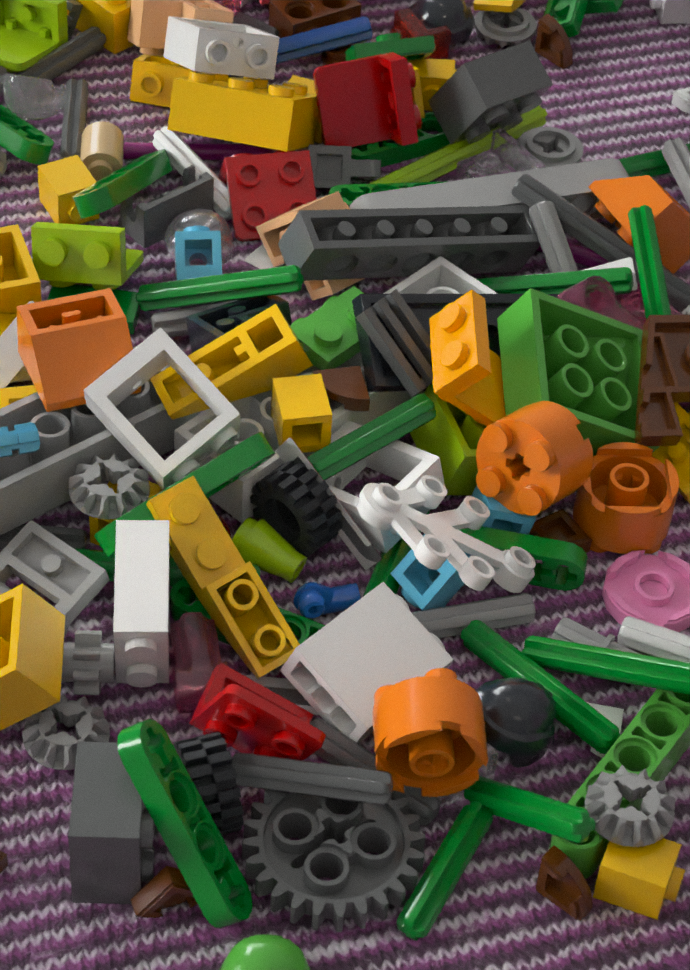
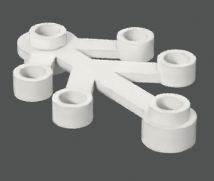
[357,475,536,593]

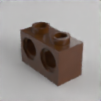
[269,0,362,38]

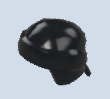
[407,0,475,46]
[476,678,557,768]

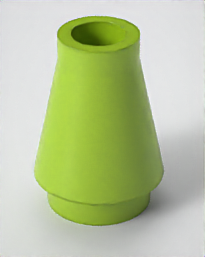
[232,517,307,583]

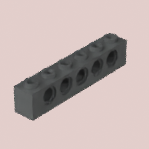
[278,205,540,281]

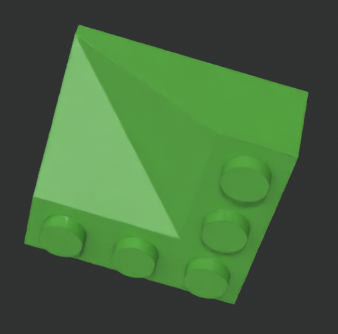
[497,288,660,456]

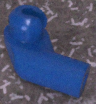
[293,582,361,619]

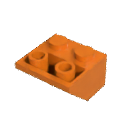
[588,175,690,274]
[16,288,141,412]

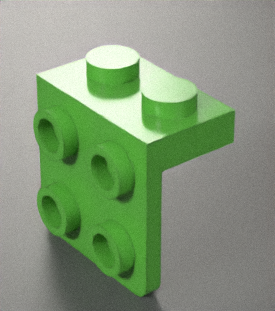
[290,286,364,370]

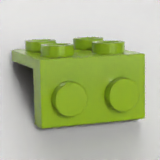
[0,0,68,73]
[31,222,144,290]

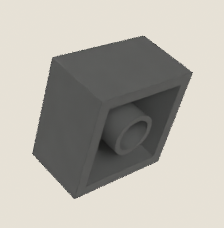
[428,41,553,145]
[68,741,157,904]

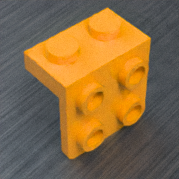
[429,290,506,426]

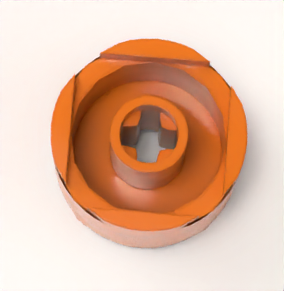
[476,401,593,516]
[573,442,679,554]
[372,668,488,797]

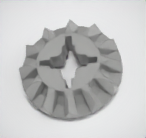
[474,8,537,48]
[516,127,584,169]
[69,453,150,519]
[22,694,110,770]
[585,765,676,847]

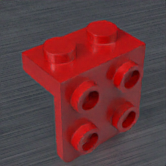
[313,52,422,147]
[219,150,317,242]
[189,663,326,760]

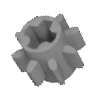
[61,630,115,695]

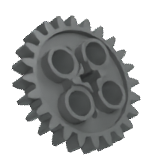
[242,766,425,932]

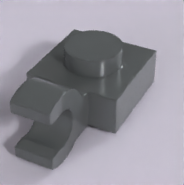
[308,145,381,190]

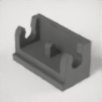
[118,165,214,249]

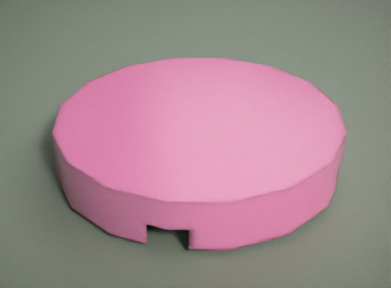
[602,550,690,632]

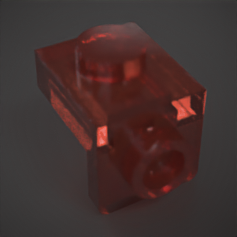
[390,8,451,60]

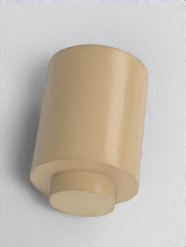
[80,121,124,182]

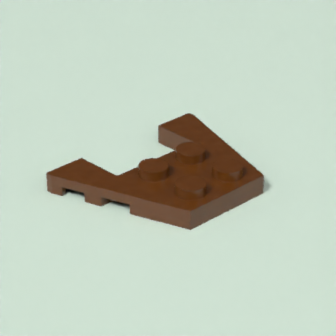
[634,315,690,446]

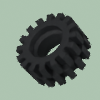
[250,461,343,557]
[173,732,244,835]

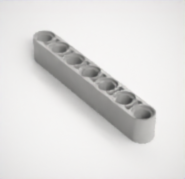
[349,158,629,219]

